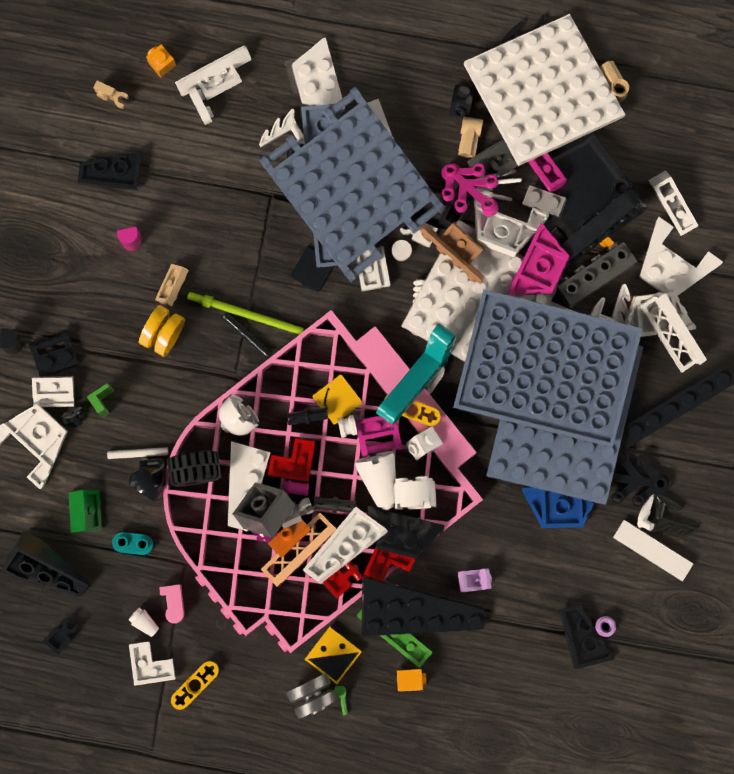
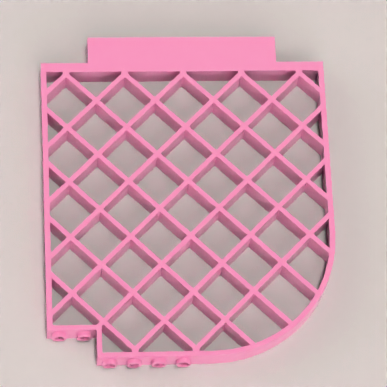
[163,310,483,653]

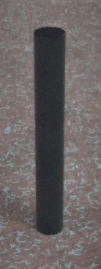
[222,312,271,357]

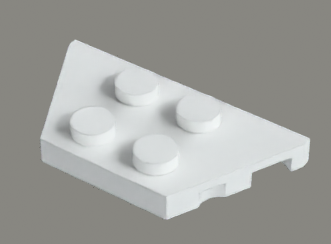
[292,38,345,112]
[624,291,696,337]

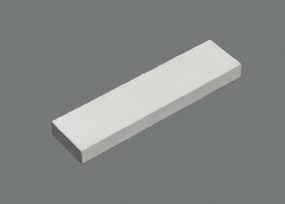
[613,520,693,581]

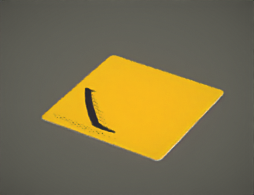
[313,375,363,424]

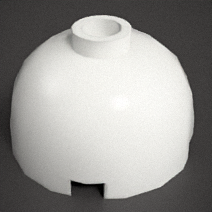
[219,395,259,436]

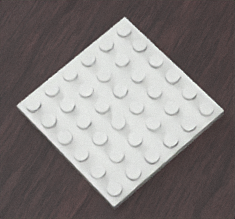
[464,14,625,166]
[401,220,563,362]

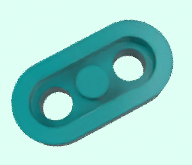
[112,532,154,555]

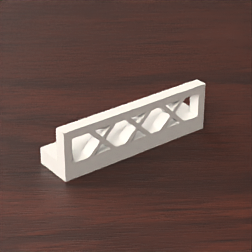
[639,292,707,372]

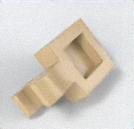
[93,81,129,109]

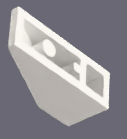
[648,170,698,236]

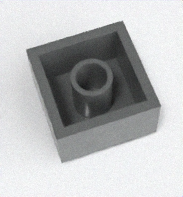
[232,482,295,538]

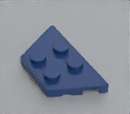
[522,487,594,528]

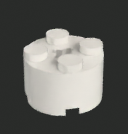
[394,476,436,510]

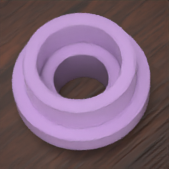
[595,616,616,637]

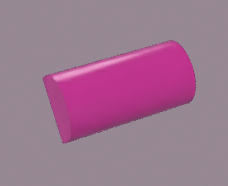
[528,153,567,193]
[117,226,142,251]

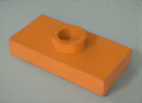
[268,520,311,558]

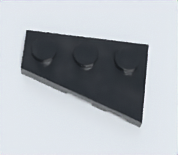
[77,150,143,191]
[559,604,614,669]

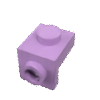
[458,568,492,592]

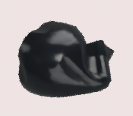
[129,457,166,502]

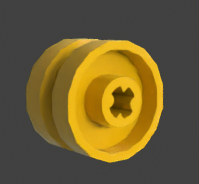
[139,305,185,357]

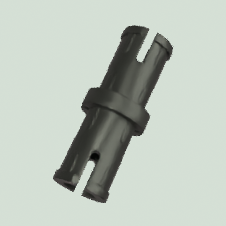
[314,496,356,513]

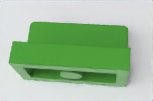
[87,383,114,418]

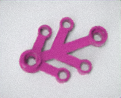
[441,163,498,216]

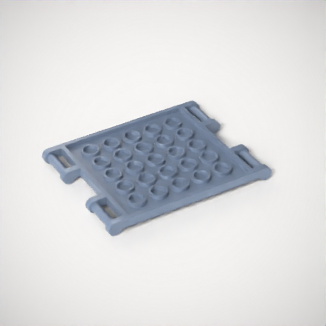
[259,87,445,282]

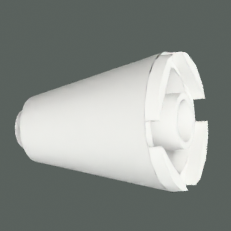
[355,451,396,510]

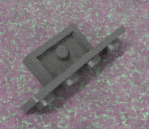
[467,139,518,177]

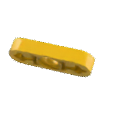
[384,394,441,427]
[171,661,219,710]

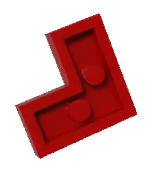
[268,438,315,482]
[364,547,415,581]

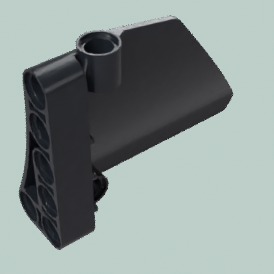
[535,132,648,267]

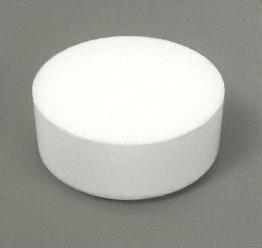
[392,240,412,261]

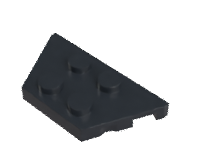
[367,506,445,559]

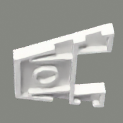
[474,187,549,257]
[639,217,723,296]
[0,404,68,489]

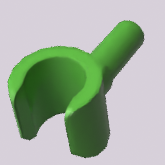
[335,686,348,715]

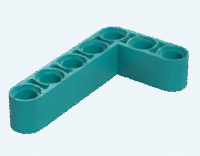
[376,323,456,425]

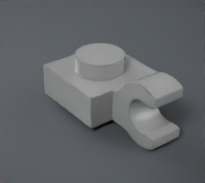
[282,498,314,529]

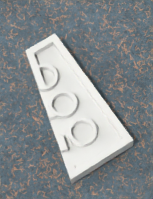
[228,441,271,532]
[303,507,388,584]

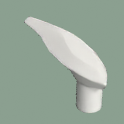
[637,494,655,531]

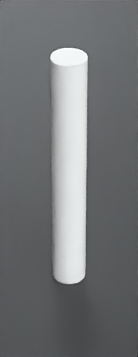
[107,447,169,459]

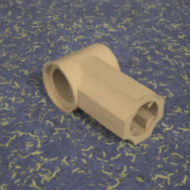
[599,61,629,102]
[458,116,483,158]

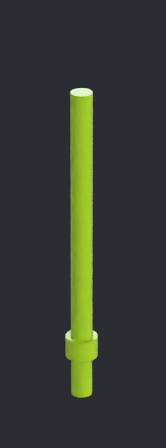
[187,292,304,335]

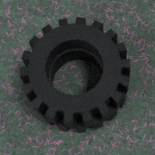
[167,450,222,486]

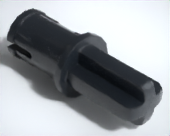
[287,407,328,426]

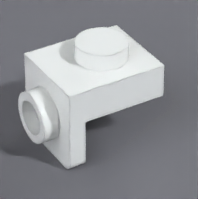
[406,427,443,460]

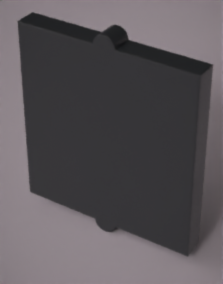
[290,247,334,293]

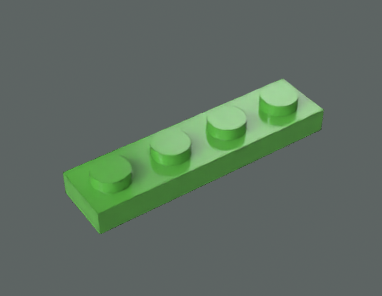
[357,610,433,668]

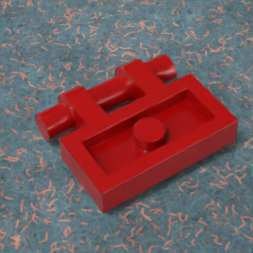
[323,561,362,599]

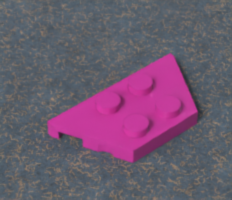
[508,223,570,296]

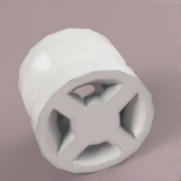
[337,415,358,438]

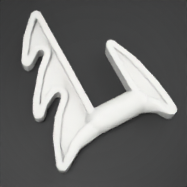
[259,109,305,147]
[590,284,631,324]

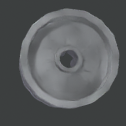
[286,673,339,719]

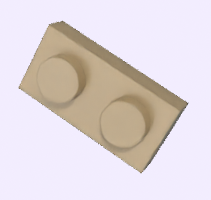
[155,264,189,306]

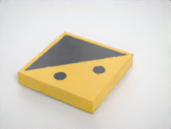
[305,627,362,684]

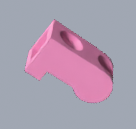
[159,585,185,623]

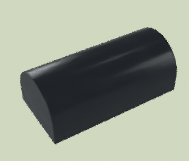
[438,186,474,228]
[0,328,23,354]

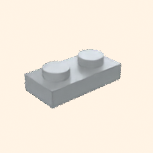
[522,185,567,218]

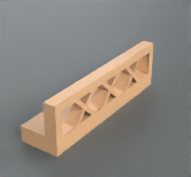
[261,513,336,587]

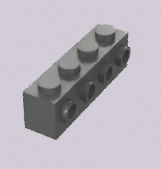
[557,242,638,309]

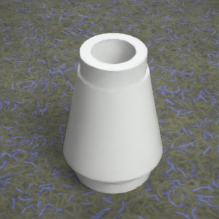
[128,607,159,637]

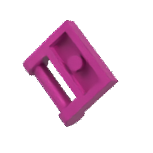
[355,416,402,457]

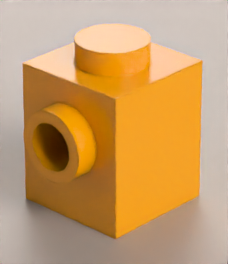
[146,44,176,78]
[397,669,426,691]

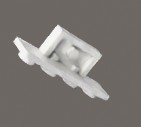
[175,45,251,100]

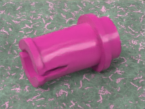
[283,479,309,496]

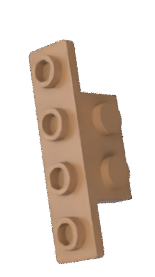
[420,222,485,284]

